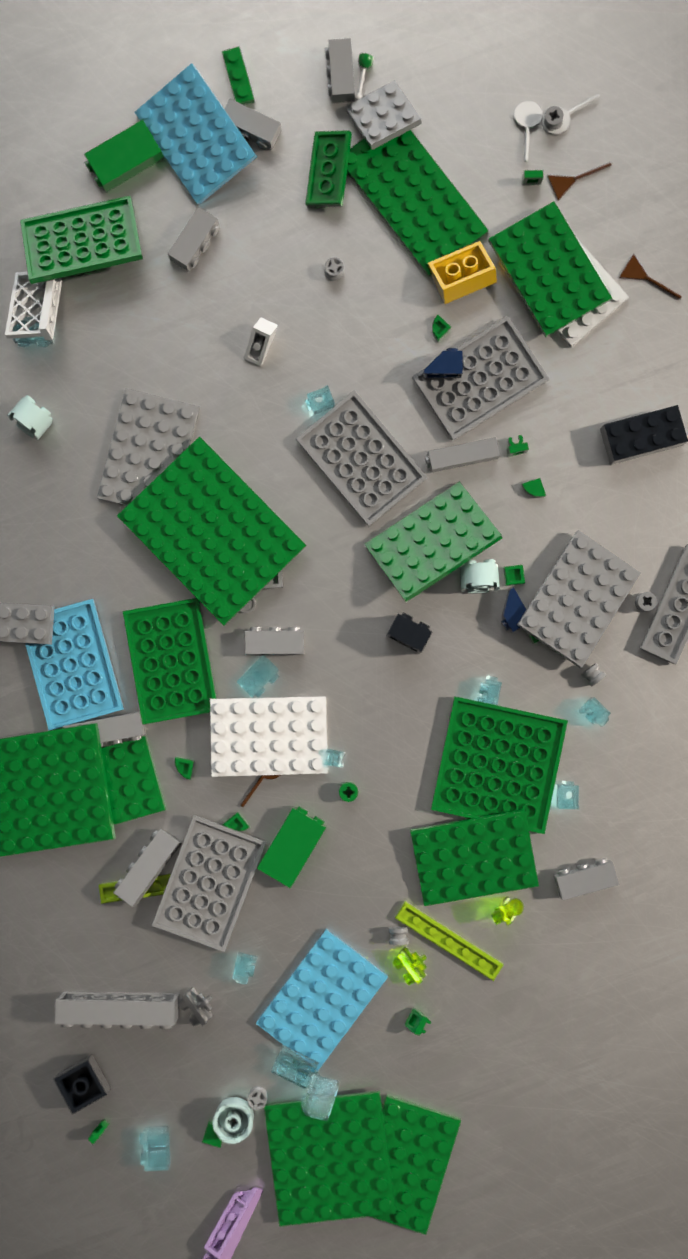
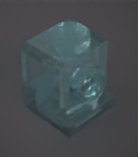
[305,385,335,415]
[477,676,502,705]
[578,697,611,727]
[557,781,579,809]
[232,952,258,984]

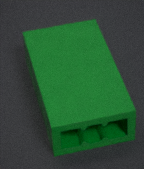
[84,119,164,193]
[257,806,326,888]

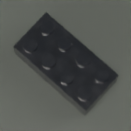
[600,405,688,465]

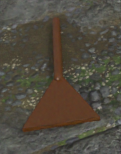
[547,162,612,201]
[619,254,682,299]

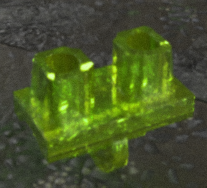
[491,896,524,925]
[392,946,427,985]

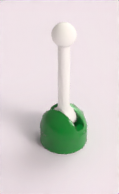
[355,53,374,101]

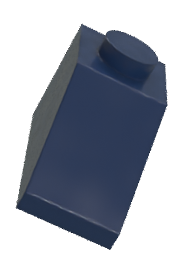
[423,348,463,378]
[501,587,527,633]

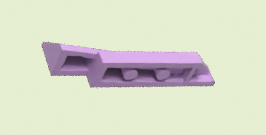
[202,1187,263,1259]

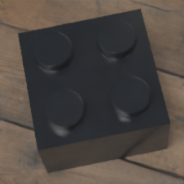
[386,612,432,654]
[53,1054,111,1114]

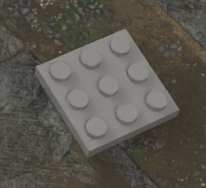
[345,81,422,150]

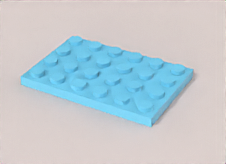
[134,63,257,205]
[25,599,124,731]
[256,929,388,1071]

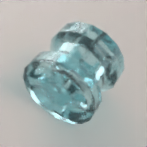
[324,749,345,767]

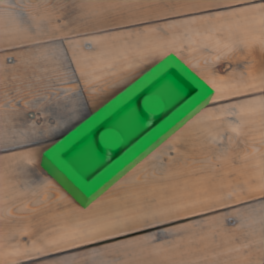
[222,46,255,105]

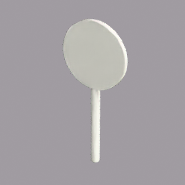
[542,94,600,135]
[514,101,542,162]

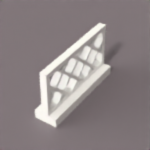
[5,272,63,340]

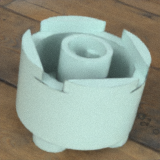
[7,395,53,440]
[460,559,500,594]
[213,1097,254,1144]

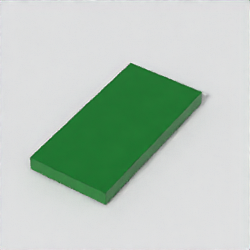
[305,130,352,207]

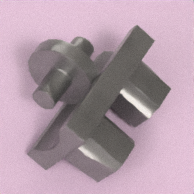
[178,987,213,1026]

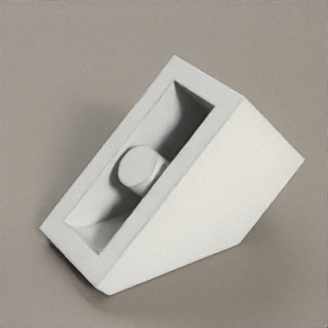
[244,318,278,366]

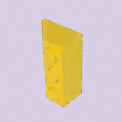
[428,241,497,304]

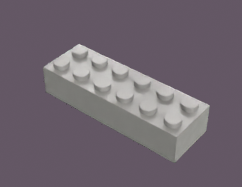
[55,992,179,1029]

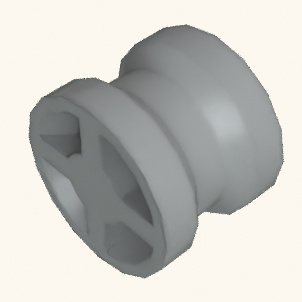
[544,106,564,130]
[325,258,344,281]
[635,592,657,612]
[581,663,606,687]
[389,926,408,945]
[247,1086,268,1110]

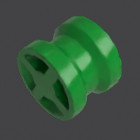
[339,782,358,802]

